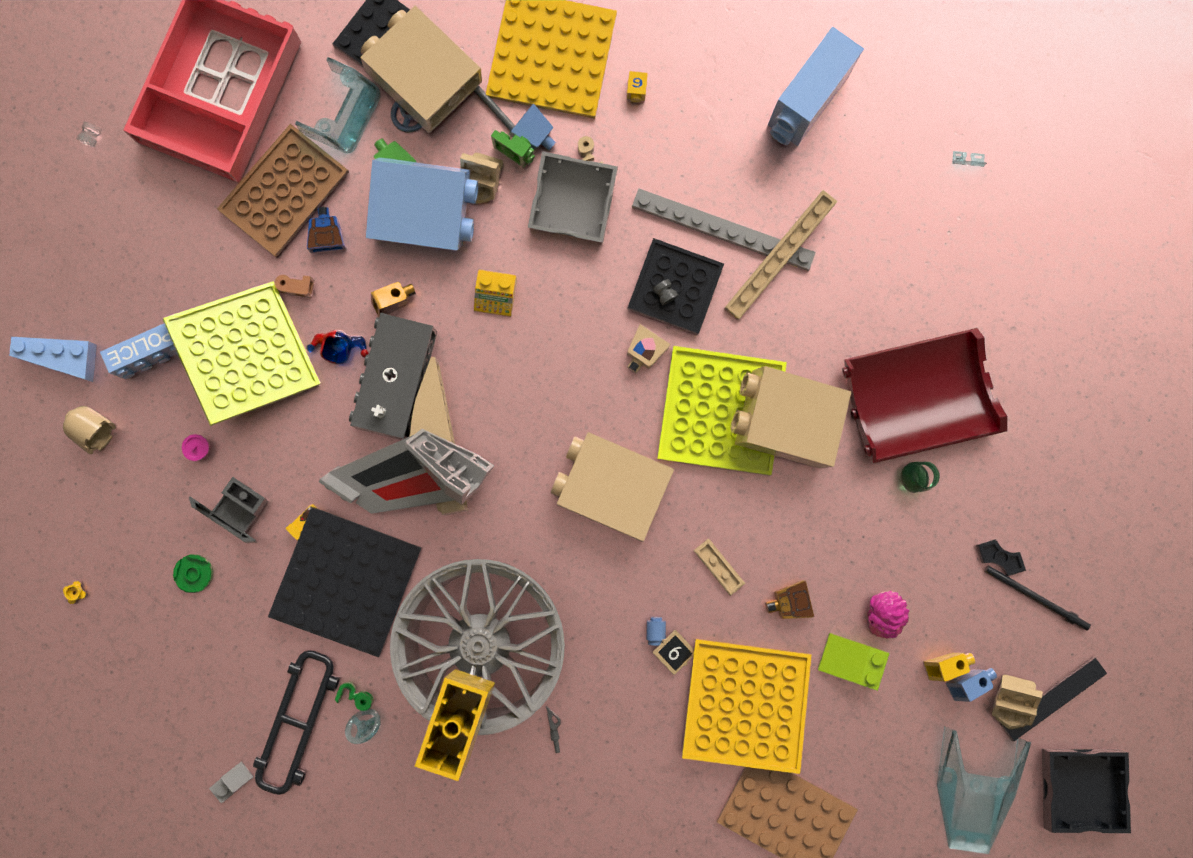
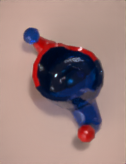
[306,330,369,364]

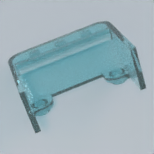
[295,57,381,153]

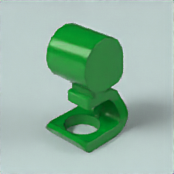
[335,682,374,711]

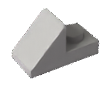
[209,761,254,804]

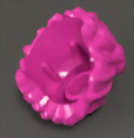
[867,590,909,639]

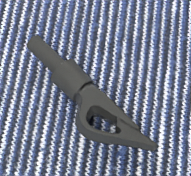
[546,706,561,753]

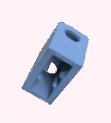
[509,104,556,150]
[946,668,997,702]

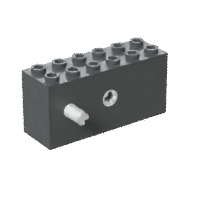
[349,313,437,440]

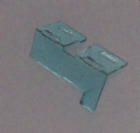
[952,151,987,167]

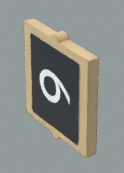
[653,630,694,675]

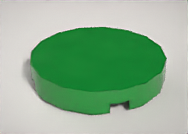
[173,554,213,593]

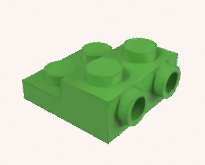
[491,130,535,168]

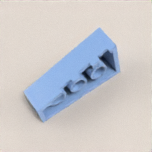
[9,337,97,382]

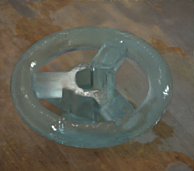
[345,709,381,744]

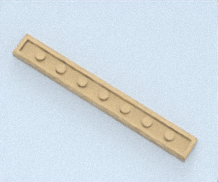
[724,190,838,319]

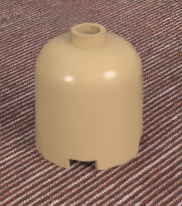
[63,406,116,454]

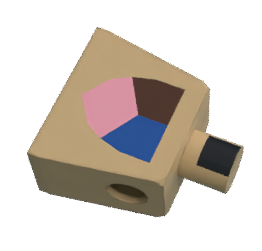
[627,324,671,373]

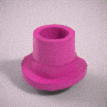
[182,434,209,461]

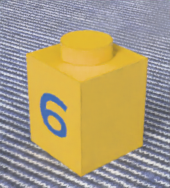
[626,71,648,102]

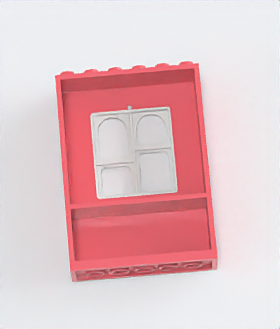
[123,0,301,183]

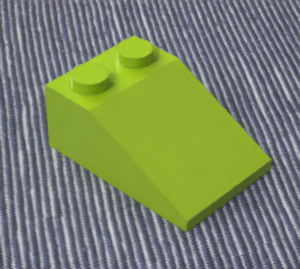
[818,633,889,691]

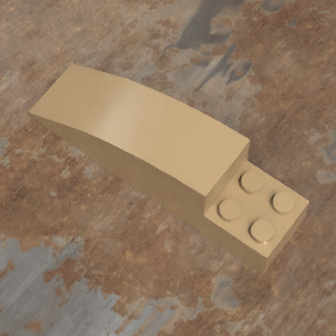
[410,357,468,516]

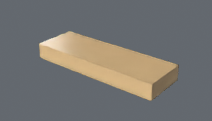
[693,538,745,596]

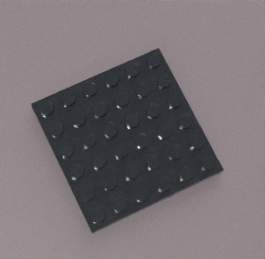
[268,507,421,657]

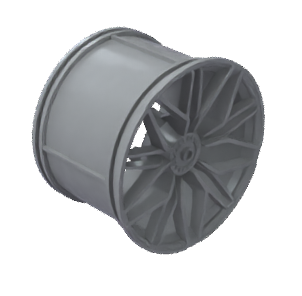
[390,559,565,735]

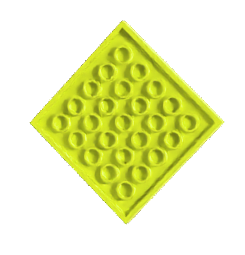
[163,281,320,426]
[657,346,787,476]

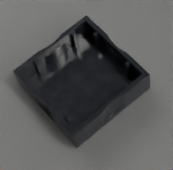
[1042,749,1131,833]

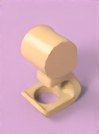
[578,136,603,163]

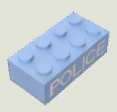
[100,324,178,379]

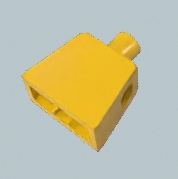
[923,652,975,682]

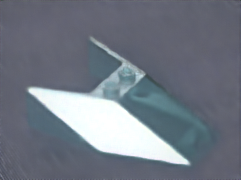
[937,726,1031,854]

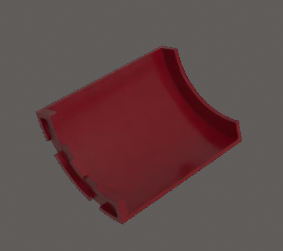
[842,328,1008,464]

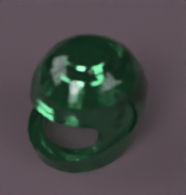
[900,461,940,493]

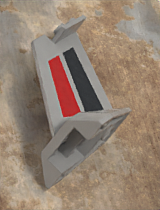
[319,429,494,514]

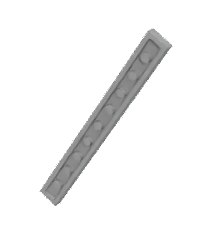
[632,189,816,271]

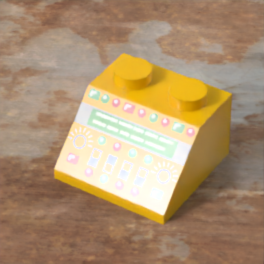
[474,270,517,317]

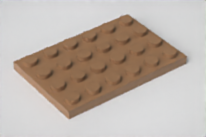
[217,123,349,257]
[717,767,858,858]

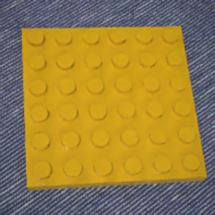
[486,0,617,119]
[682,639,812,774]

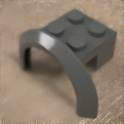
[189,477,268,543]

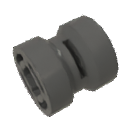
[653,279,679,305]

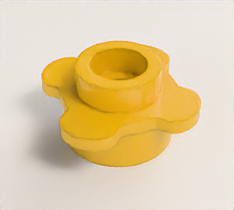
[63,581,86,604]

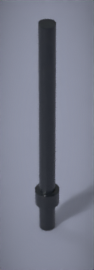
[984,565,1091,631]

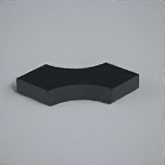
[976,539,1026,576]

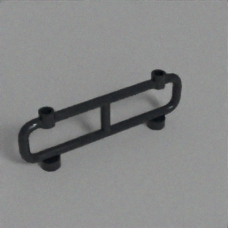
[253,650,340,795]

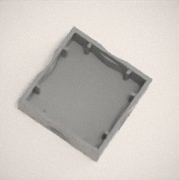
[528,151,618,243]

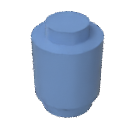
[646,617,666,646]

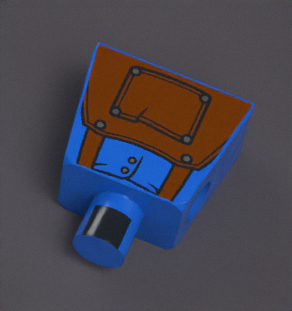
[307,207,347,253]

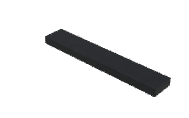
[1000,657,1107,741]

